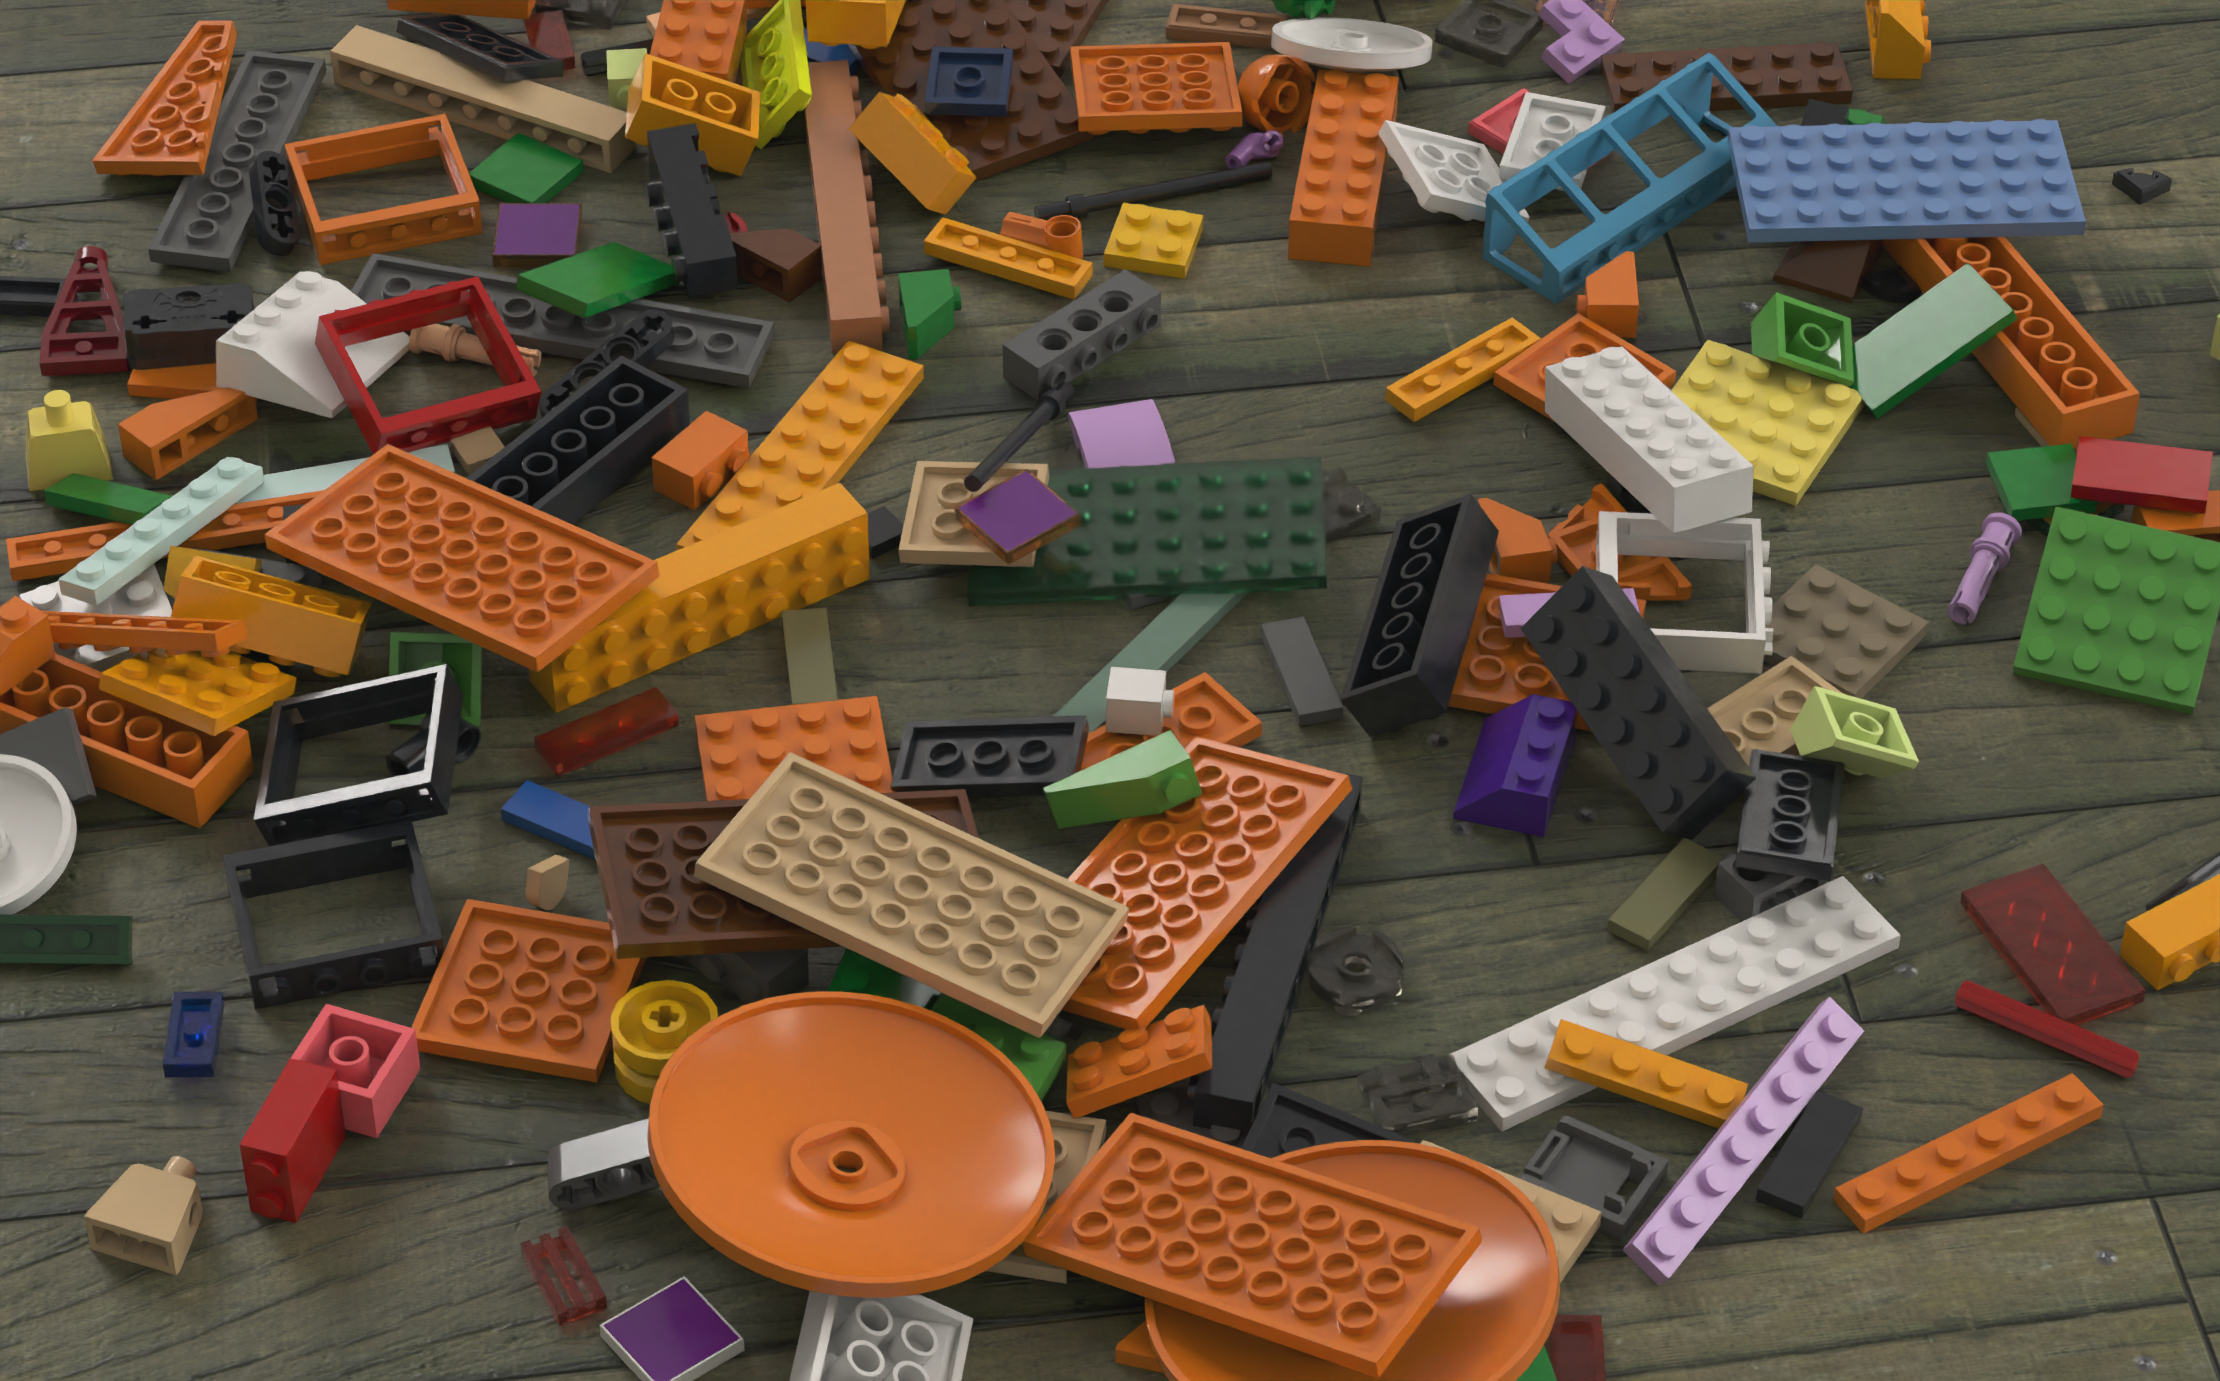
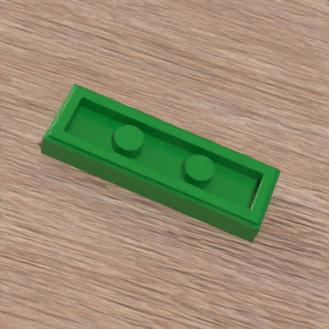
[44,473,172,525]

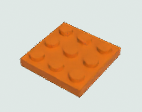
[1493,313,1676,422]

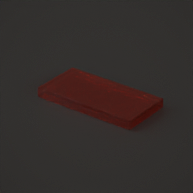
[1960,864,2146,1025]

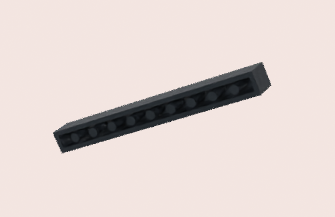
[1186,770,1363,1136]

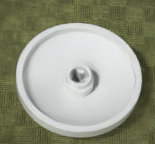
[1271,17,1433,73]
[0,754,77,914]

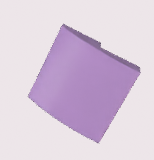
[1068,399,1175,484]

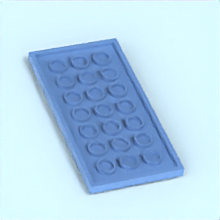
[1727,119,2086,243]

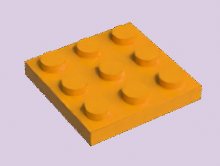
[99,649,296,736]

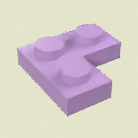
[1538,0,1625,84]

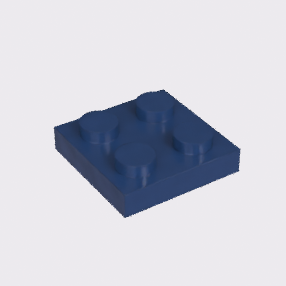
[925,46,1014,117]

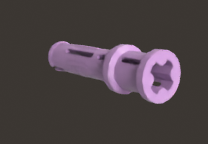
[1947,512,2022,624]

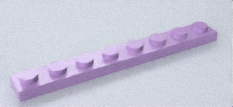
[1623,997,1864,1286]

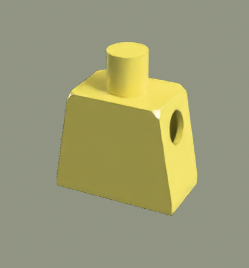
[25,390,113,492]

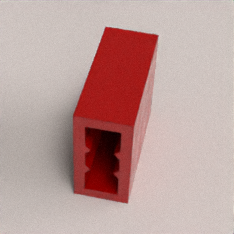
[239,1058,346,1223]

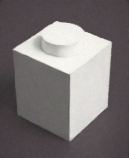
[1106,667,1174,736]

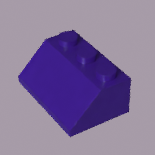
[1453,694,1578,837]

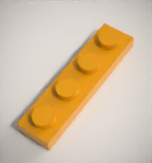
[924,217,1093,300]
[1385,317,1541,422]
[1544,1019,1748,1129]

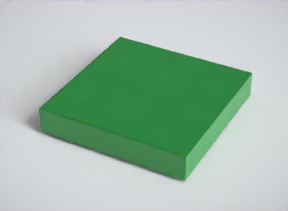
[469,132,584,204]
[1986,444,2098,521]

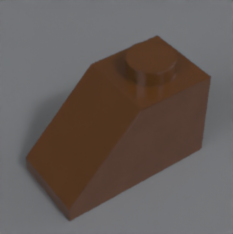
[730,229,822,303]

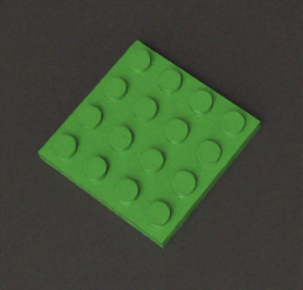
[2013,507,2220,714]

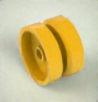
[610,980,718,1104]

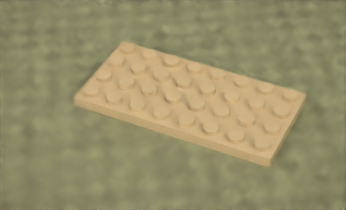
[694,752,1129,1038]

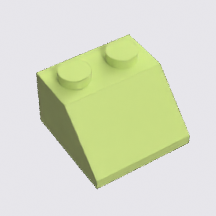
[1790,686,1919,778]

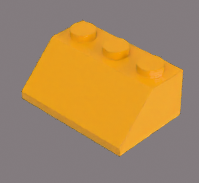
[1865,0,1931,80]

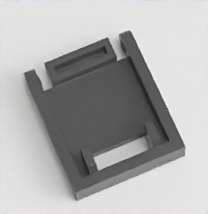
[1519,1116,1669,1242]

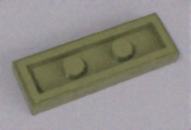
[781,607,838,705]
[1607,838,1724,952]

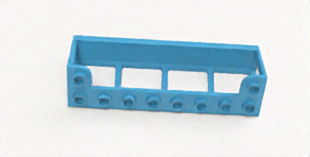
[1482,53,1777,304]

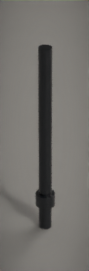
[1034,161,1272,220]
[964,382,1074,492]

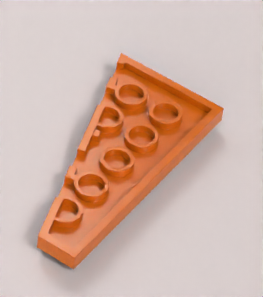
[92,21,238,176]

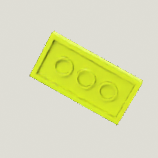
[740,0,812,149]

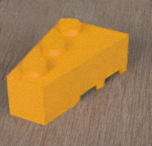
[849,92,977,215]

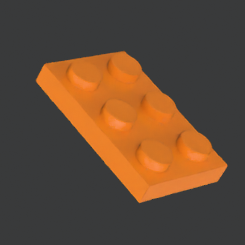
[1066,1005,1212,1119]

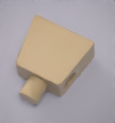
[84,1156,203,1276]

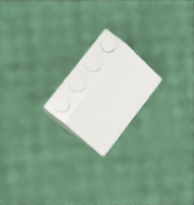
[216,271,410,418]
[789,1291,973,1381]

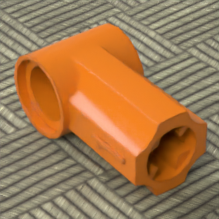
[1000,212,1084,260]

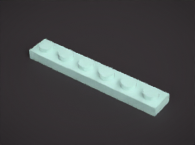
[59,457,264,606]

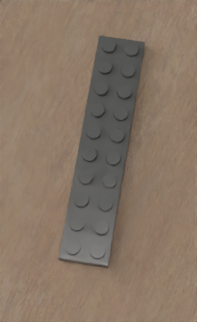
[351,253,775,388]

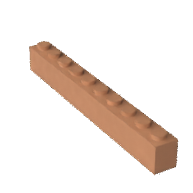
[803,60,890,353]

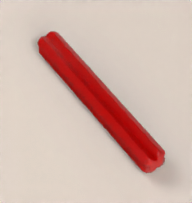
[1955,980,2140,1078]

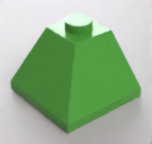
[1751,292,1854,387]
[388,632,483,727]

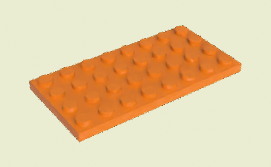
[264,444,659,672]
[1061,737,1352,1029]
[1023,1113,1482,1378]

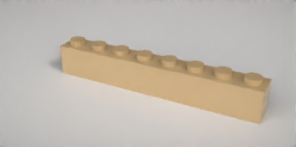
[330,25,636,173]

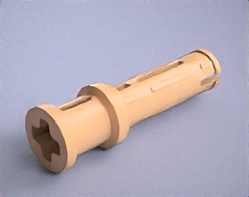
[409,324,541,377]

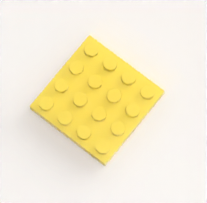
[1671,340,1864,506]

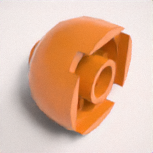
[1238,54,1316,137]

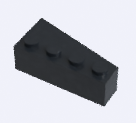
[643,123,738,298]

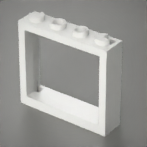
[1596,511,1774,674]

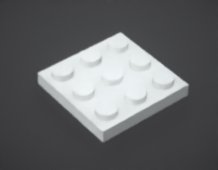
[1378,120,1530,222]
[20,564,172,672]

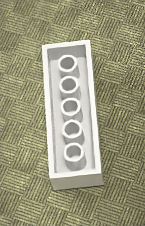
[1545,346,1754,534]

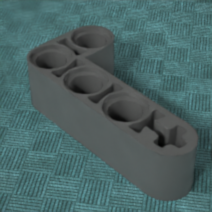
[547,1118,660,1210]

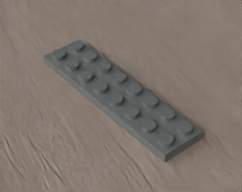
[148,50,326,272]

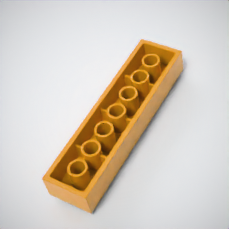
[529,483,870,713]

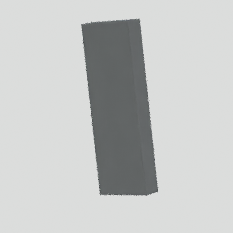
[1260,616,1343,727]

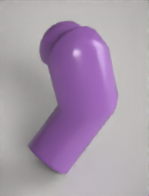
[1225,130,1284,169]

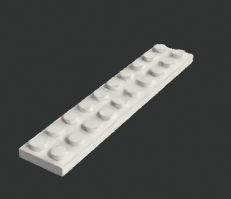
[1447,876,1901,1132]

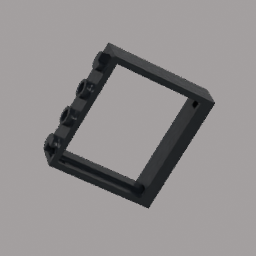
[254,664,463,846]
[223,819,444,1009]

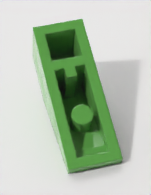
[1043,730,1202,829]

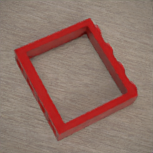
[315,276,541,454]

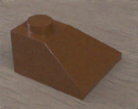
[1773,239,1883,304]

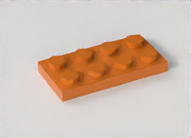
[1081,672,1262,771]

